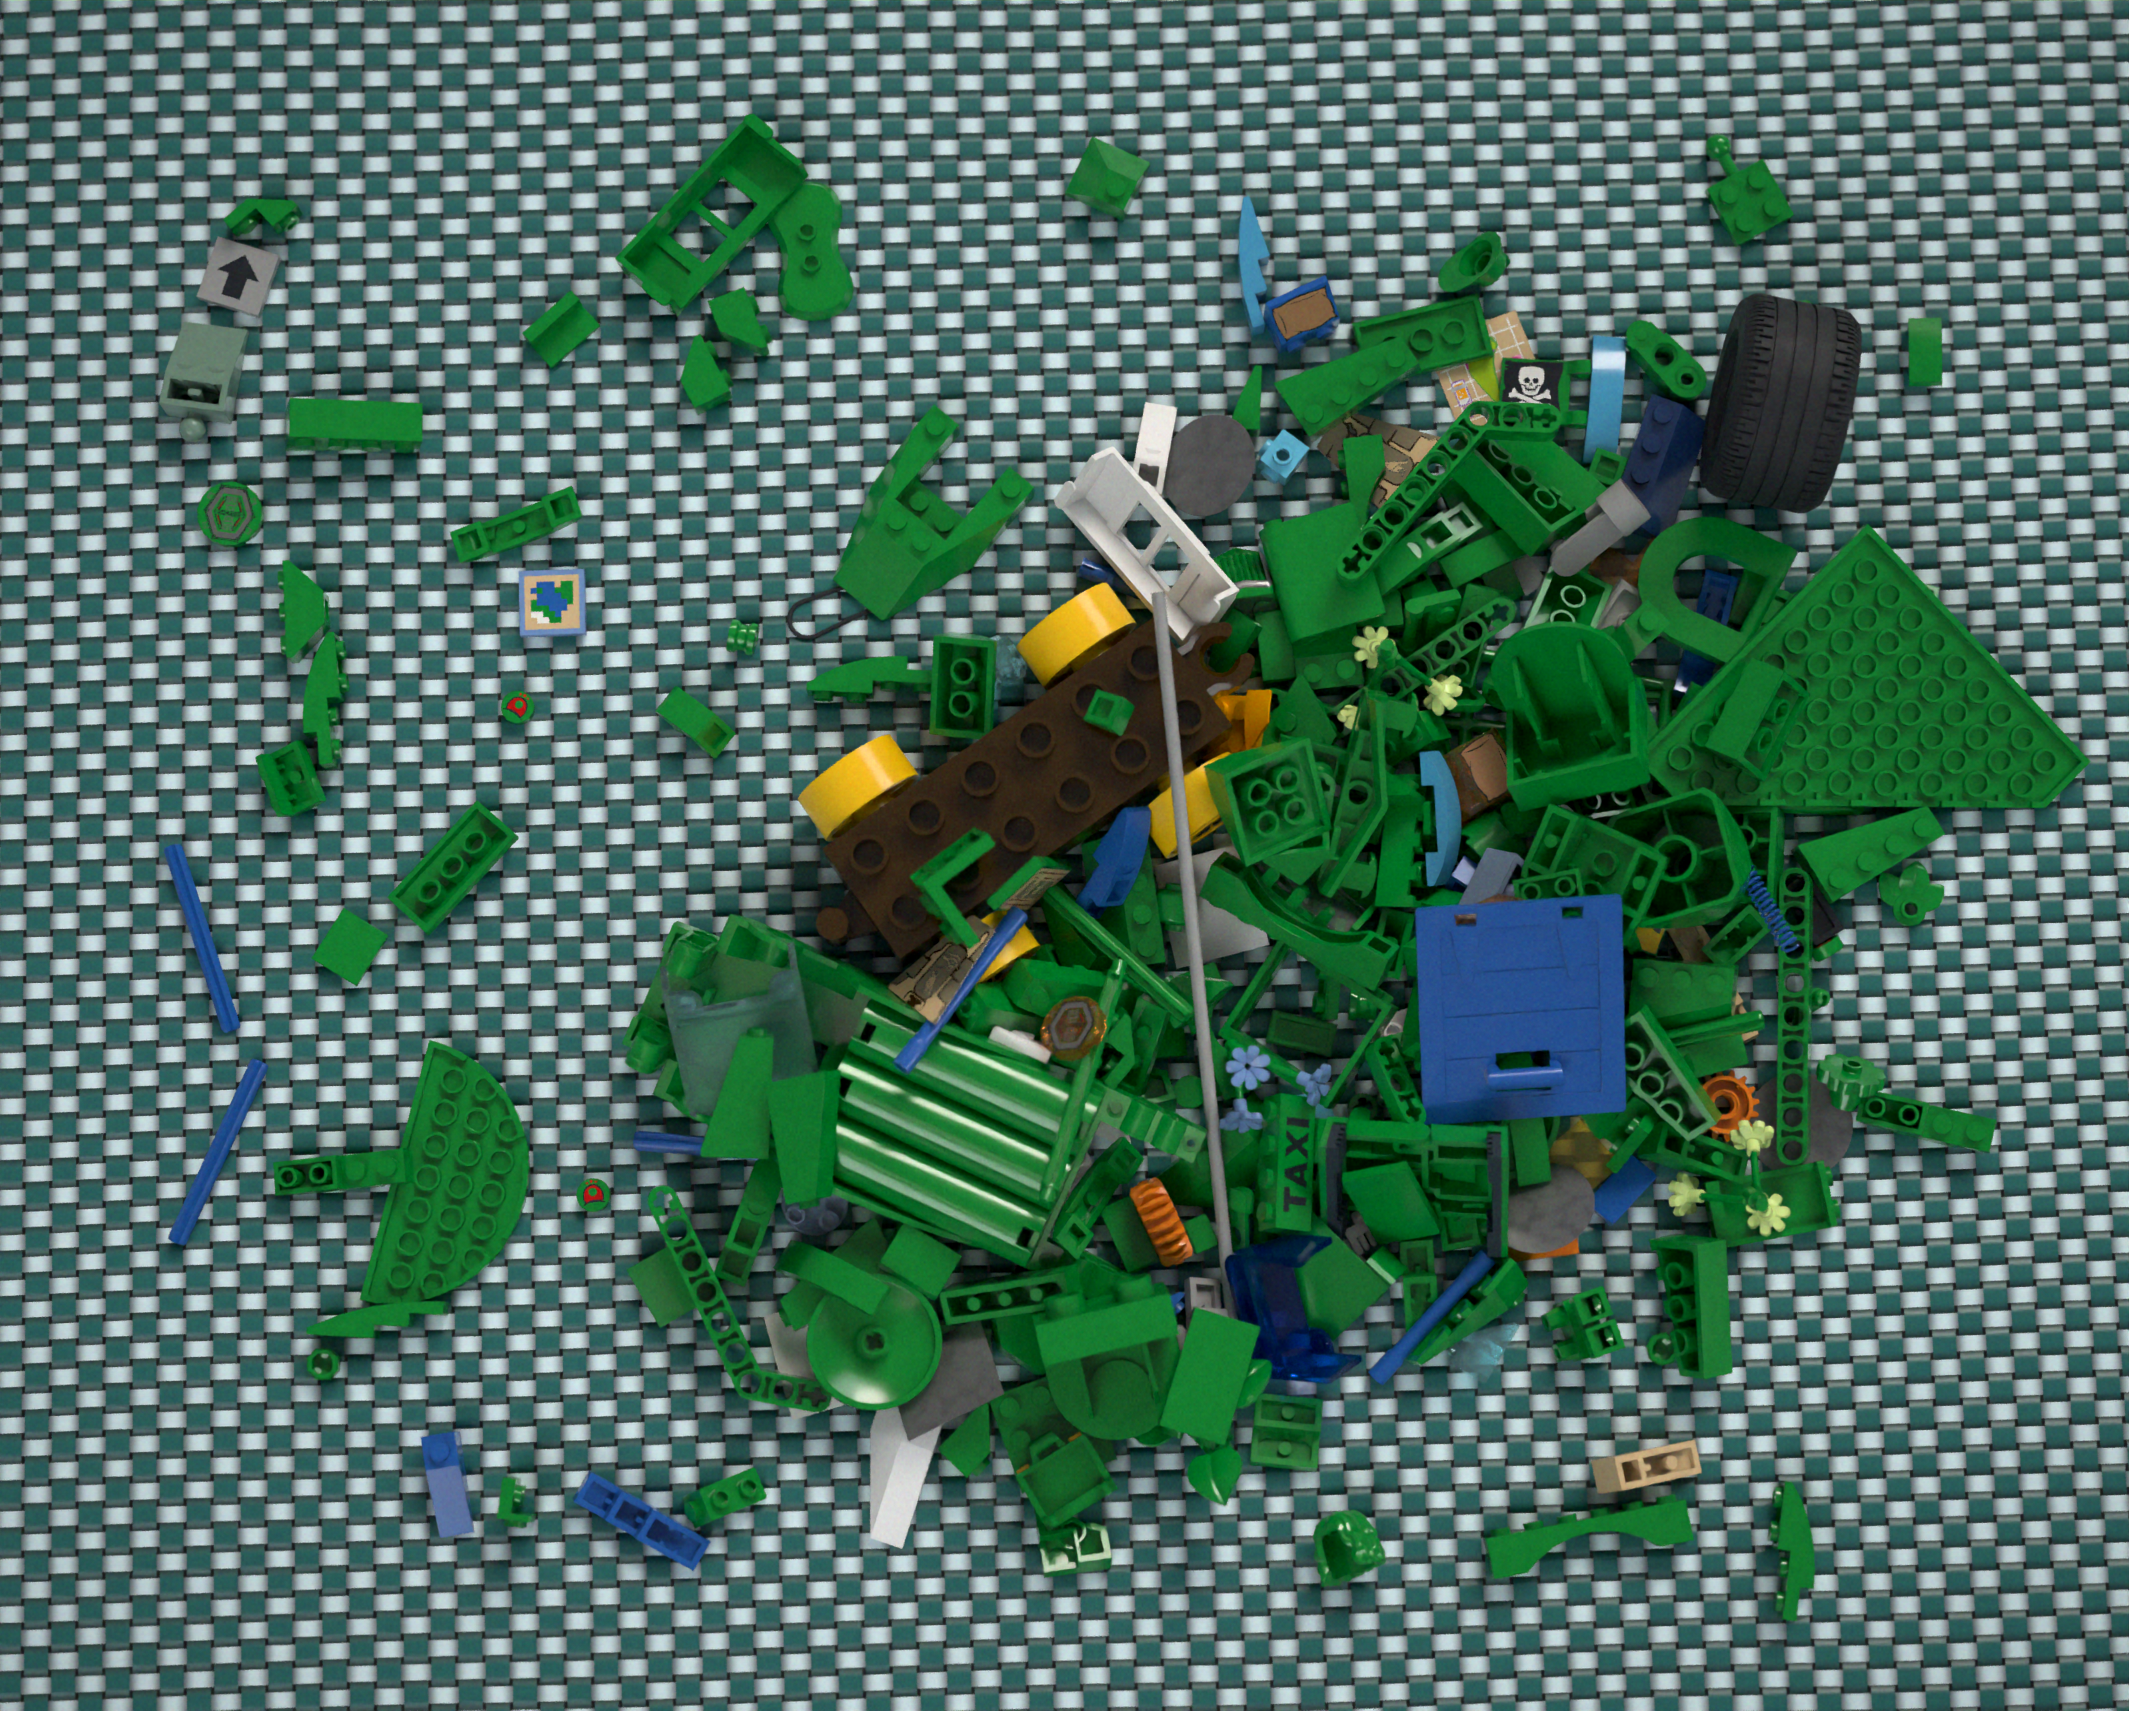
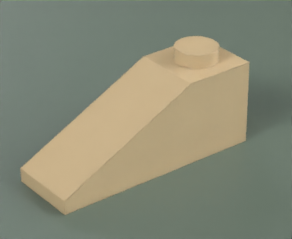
[1591,1440,1702,1494]

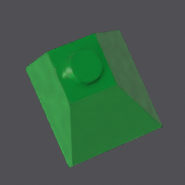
[1065,136,1151,221]

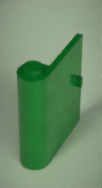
[1258,501,1386,646]

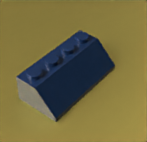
[1621,394,1706,541]

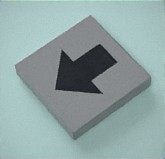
[197,237,281,318]

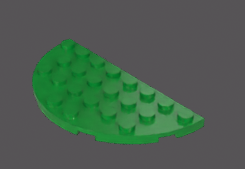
[359,1040,530,1304]

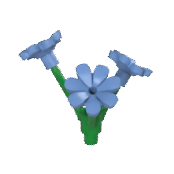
[1219,1039,1332,1133]

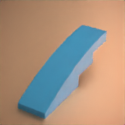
[1238,196,1270,336]

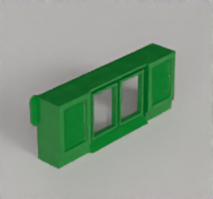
[615,114,809,317]

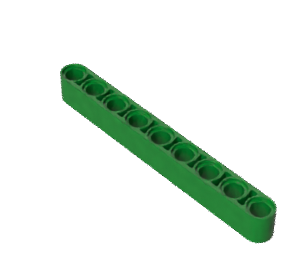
[1777,867,1813,1166]

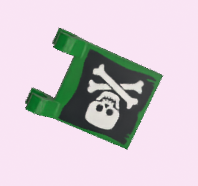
[1499,357,1591,430]

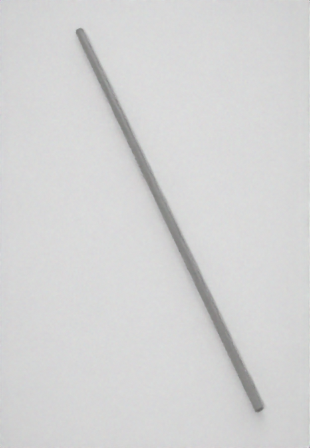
[1151,592,1239,1320]

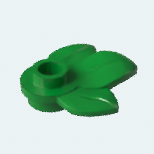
[1878,861,1944,927]

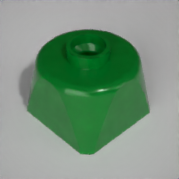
[1607,787,1751,928]

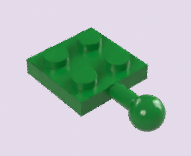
[1704,134,1794,247]

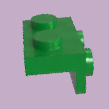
[255,740,327,817]

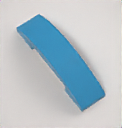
[1582,335,1626,464]
[1420,751,1461,886]

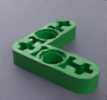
[1365,1032,1426,1124]

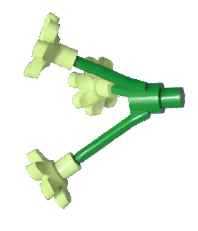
[1337,625,1462,729]
[1668,1120,1790,1236]

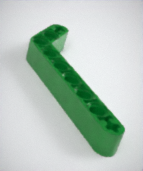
[1335,401,1562,588]
[1267,596,1517,739]
[647,1185,832,1412]

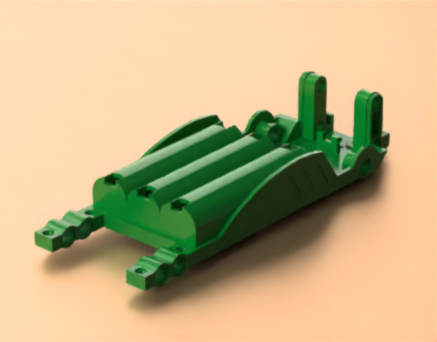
[622,914,1208,1299]

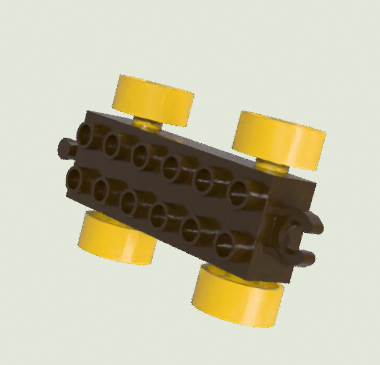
[798,583,1255,983]

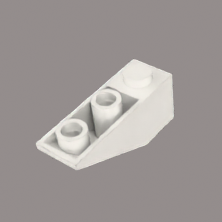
[1133,402,1177,497]

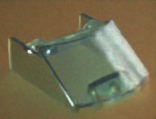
[660,942,819,1117]

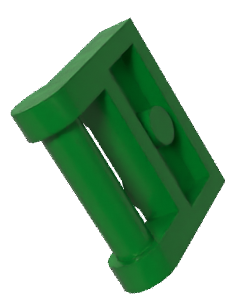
[1397,588,1462,657]

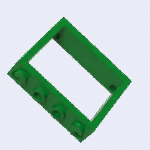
[1218,940,1399,1109]

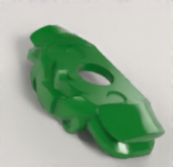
[1227,1186,1257,1284]

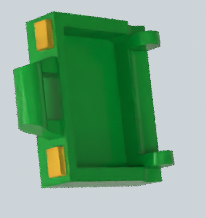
[1015,1430,1118,1531]

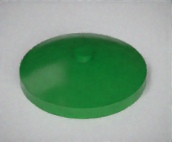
[806,1274,942,1411]

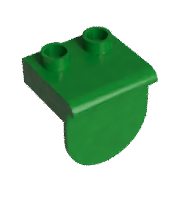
[1491,621,1650,812]
[1032,1274,1181,1440]

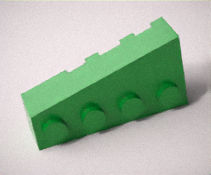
[285,398,423,453]
[1374,774,1438,908]
[1001,958,1151,1034]

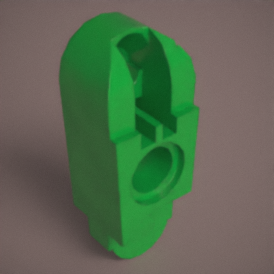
[1625,320,1707,404]

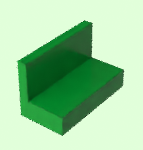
[522,290,601,369]

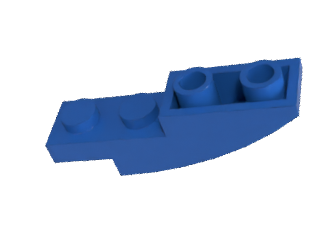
[1075,806,1151,919]

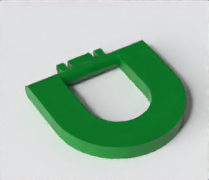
[1637,517,1798,666]

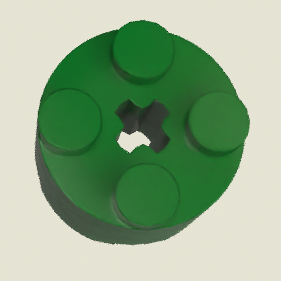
[1457,810,1527,864]

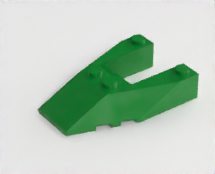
[833,405,1035,622]

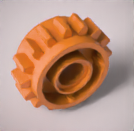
[1700,1070,1760,1142]

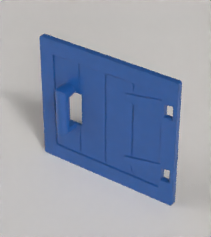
[1415,894,1626,1125]

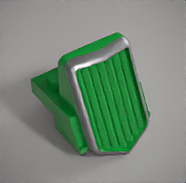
[1213,548,1279,622]

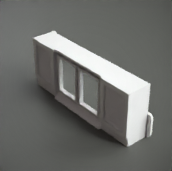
[1054,446,1240,646]

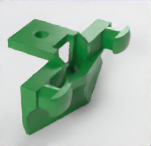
[1278,687,1418,899]

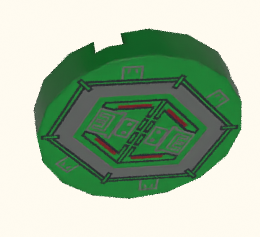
[197,482,264,548]

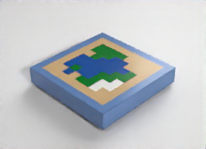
[519,569,587,638]

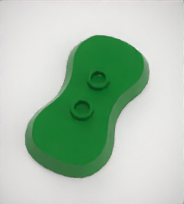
[768,182,853,321]

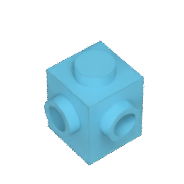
[1258,429,1309,486]

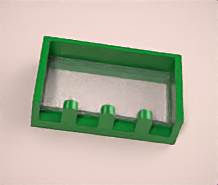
[1252,860,1379,932]

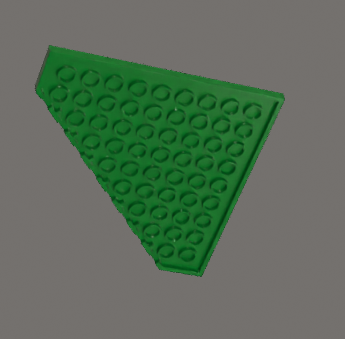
[1648,524,2091,808]

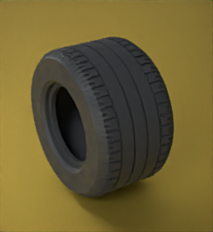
[1700,293,1862,513]

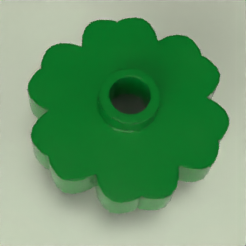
[1815,1054,1886,1111]

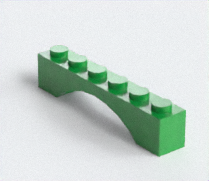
[1337,434,1404,634]
[1199,851,1400,992]
[1483,1494,1694,1579]

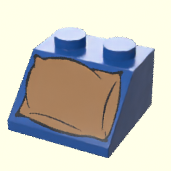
[1263,275,1340,354]

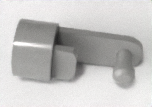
[1550,478,1651,576]

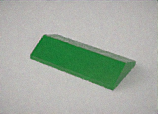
[387,800,520,935]

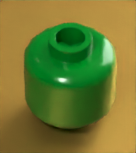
[1156,882,1199,932]

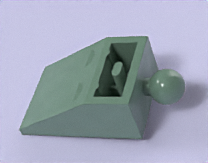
[159,322,249,442]

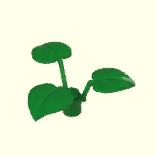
[1134,1359,1272,1506]

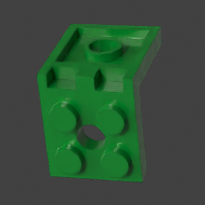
[909,827,996,949]

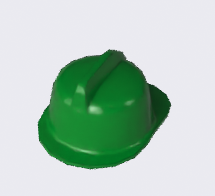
[1438,231,1511,293]

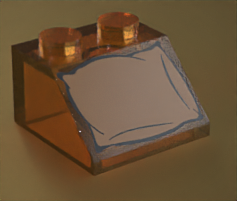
[1443,728,1511,823]

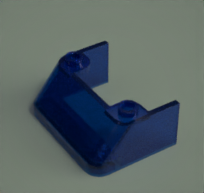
[1224,1234,1362,1384]

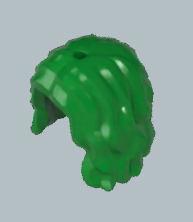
[1313,1510,1386,1587]

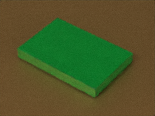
[1342,1161,1442,1245]

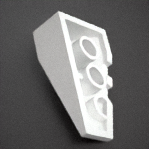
[870,1406,943,1548]

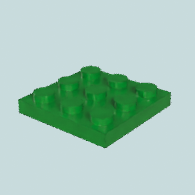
[989,1377,1117,1494]

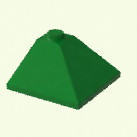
[1204,736,1332,867]

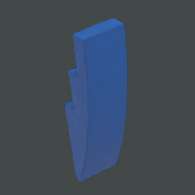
[1672,569,1738,699]
[572,1470,711,1571]

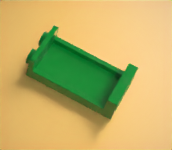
[1700,1160,1841,1248]

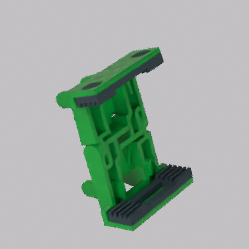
[1319,1107,1509,1257]

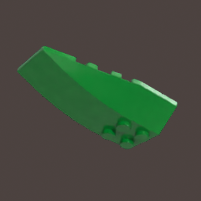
[1521,804,1670,946]

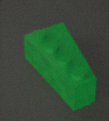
[1273,336,1421,442]
[1452,439,1585,557]
[1791,806,1945,905]
[1624,1004,1722,1141]
[1649,1234,1733,1379]

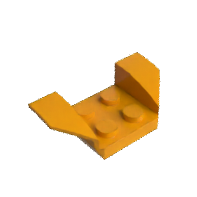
[1201,690,1272,762]

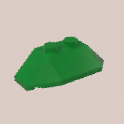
[1156,1092,1263,1208]

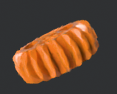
[1130,1177,1193,1267]

